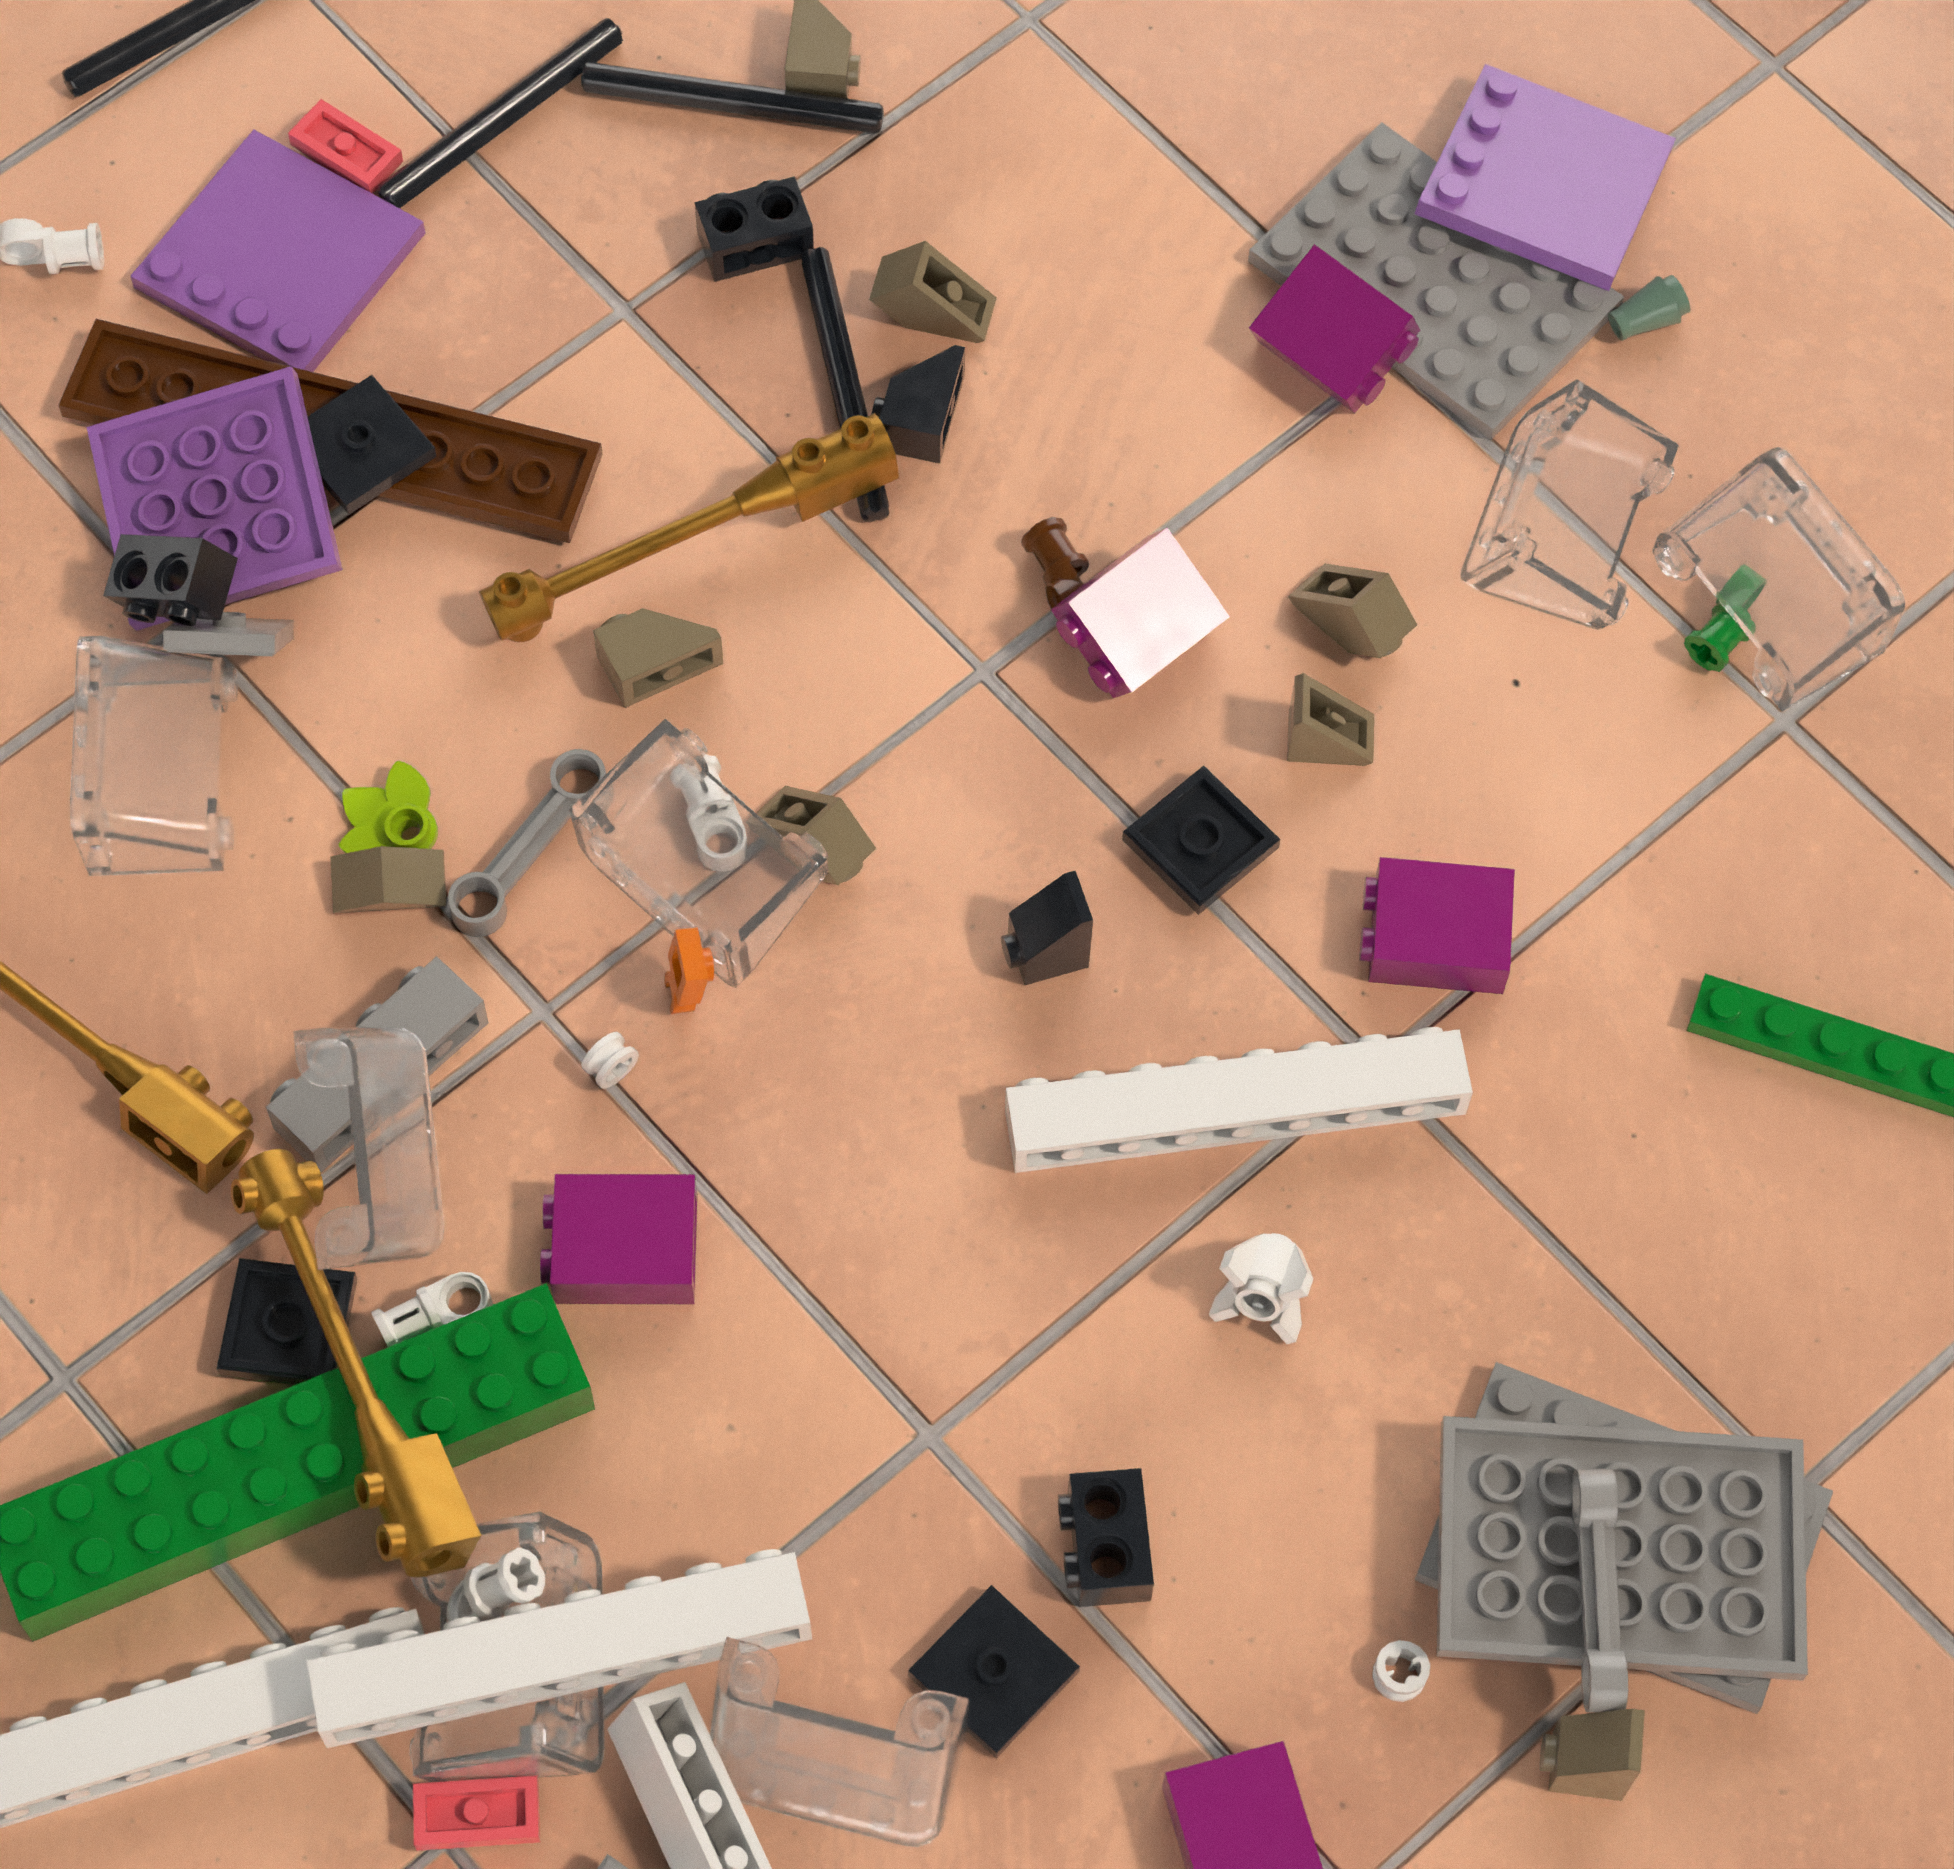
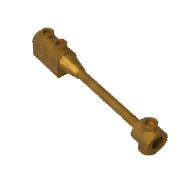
[479,413,899,642]
[0,961,254,1194]
[231,1149,481,1578]

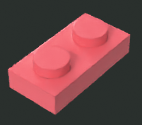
[288,99,403,194]
[413,1775,540,1851]

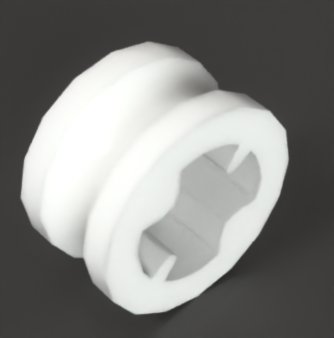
[581,1032,639,1089]
[1372,1640,1430,1702]

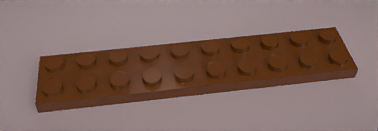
[58,319,603,543]

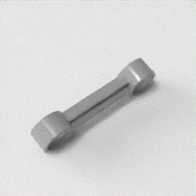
[448,749,608,937]
[1572,1469,1628,1713]

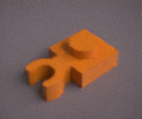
[664,927,714,1014]

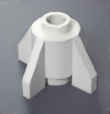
[1209,1233,1313,1344]

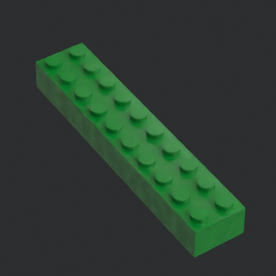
[0,1283,595,1642]

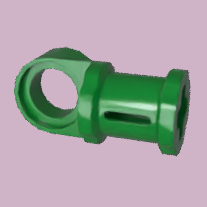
[1684,565,1768,672]

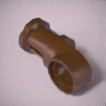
[1021,517,1089,621]

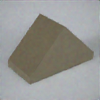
[1287,673,1374,766]
[330,846,447,913]

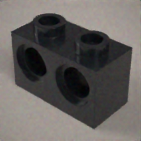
[695,176,814,282]
[103,534,238,626]
[1058,1468,1154,1607]

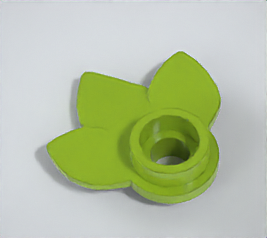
[339,760,438,853]

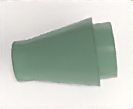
[1608,275,1690,341]

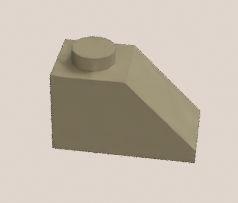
[785,0,861,99]
[869,241,997,343]
[1288,563,1417,659]
[593,608,723,708]
[747,786,876,885]
[1540,1709,1645,1801]

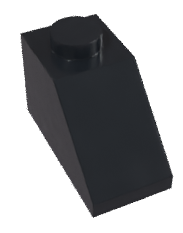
[871,345,965,464]
[1001,870,1093,985]

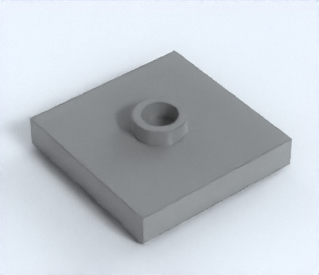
[163,612,294,656]

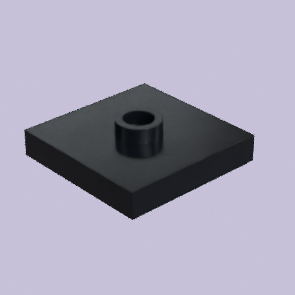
[307,375,437,515]
[1122,765,1281,915]
[216,1258,357,1385]
[908,1585,1080,1758]

